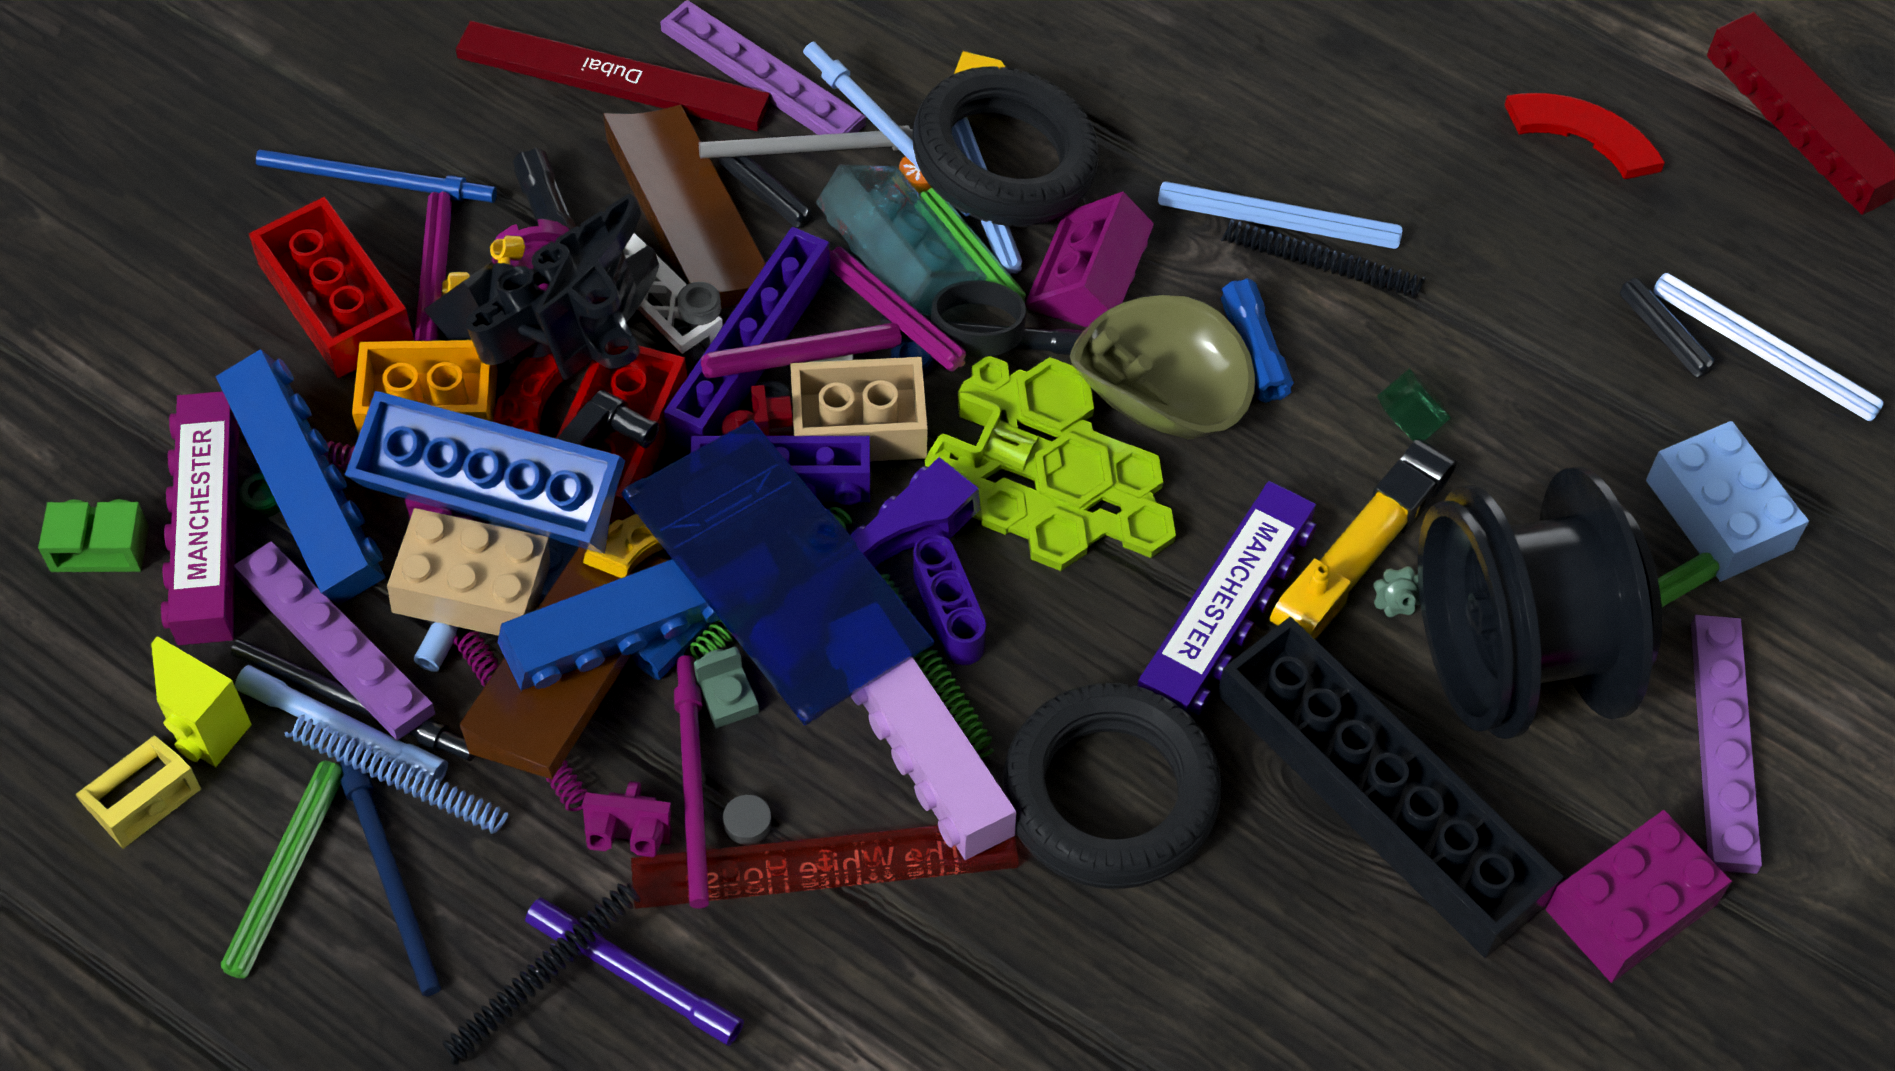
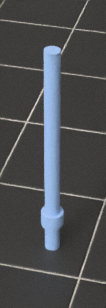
[803,41,970,217]

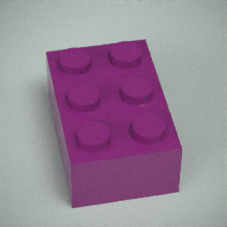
[1545,810,1732,983]

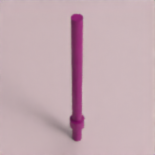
[674,656,709,909]

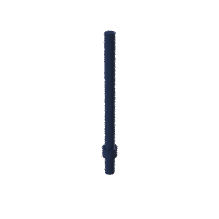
[334,741,441,996]

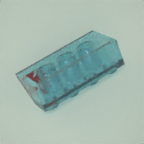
[816,165,988,315]

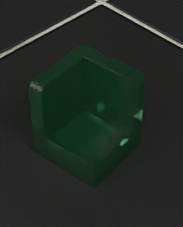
[1377,368,1451,442]

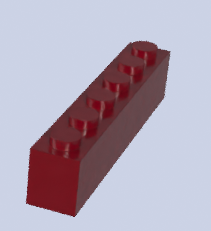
[1707,11,1895,215]

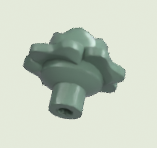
[1373,566,1420,618]

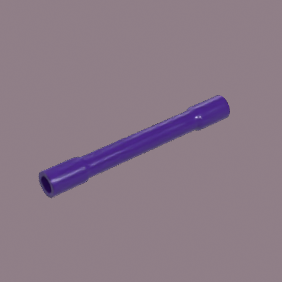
[525,897,744,1046]

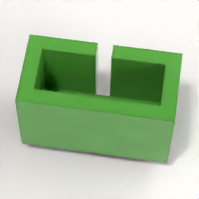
[38,499,149,572]

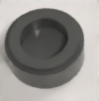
[677,282,721,325]
[723,795,772,845]

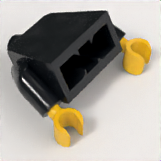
[424,235,525,370]

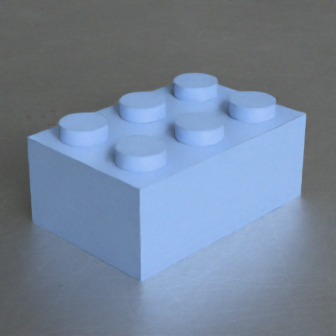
[1646,421,1809,582]

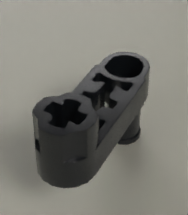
[556,389,660,450]

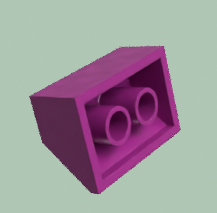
[1025,192,1154,327]

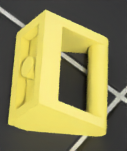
[76,735,201,849]

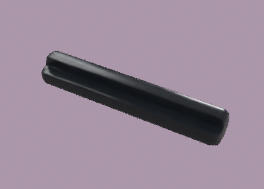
[718,156,812,228]
[1620,277,1715,378]

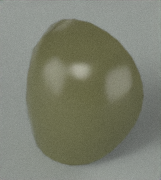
[1070,295,1255,440]

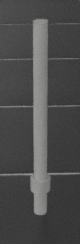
[699,125,913,159]

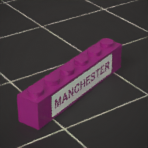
[161,391,239,645]

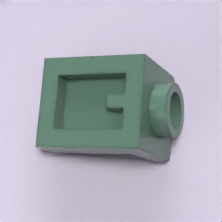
[694,647,759,729]

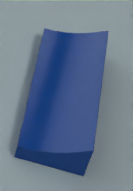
[345,391,625,554]

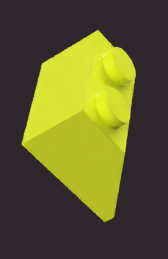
[151,636,252,767]

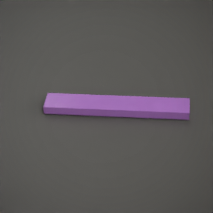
[660,0,866,135]

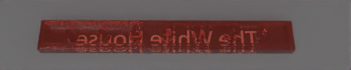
[631,826,1018,909]

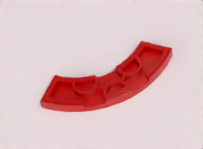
[1504,93,1665,179]
[493,353,564,435]

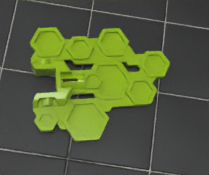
[925,356,1176,571]

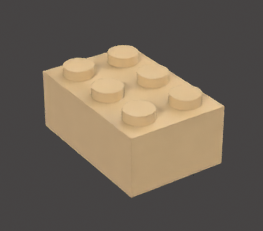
[790,357,927,461]
[387,508,550,636]

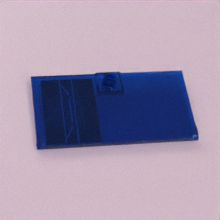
[621,420,934,725]

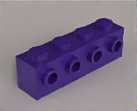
[690,436,870,505]

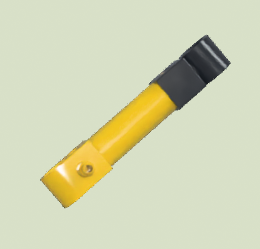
[1270,438,1457,640]

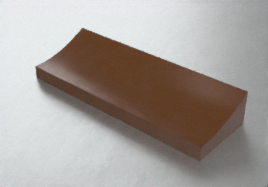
[603,104,766,309]
[460,547,668,779]

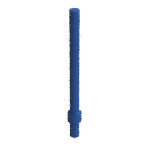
[256,149,497,203]

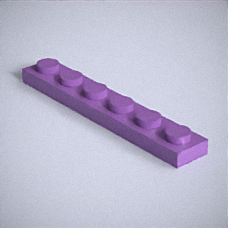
[233,541,435,741]
[1691,615,1762,874]

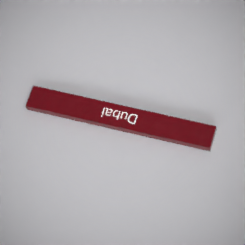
[456,21,770,131]

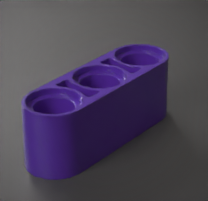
[913,534,986,666]

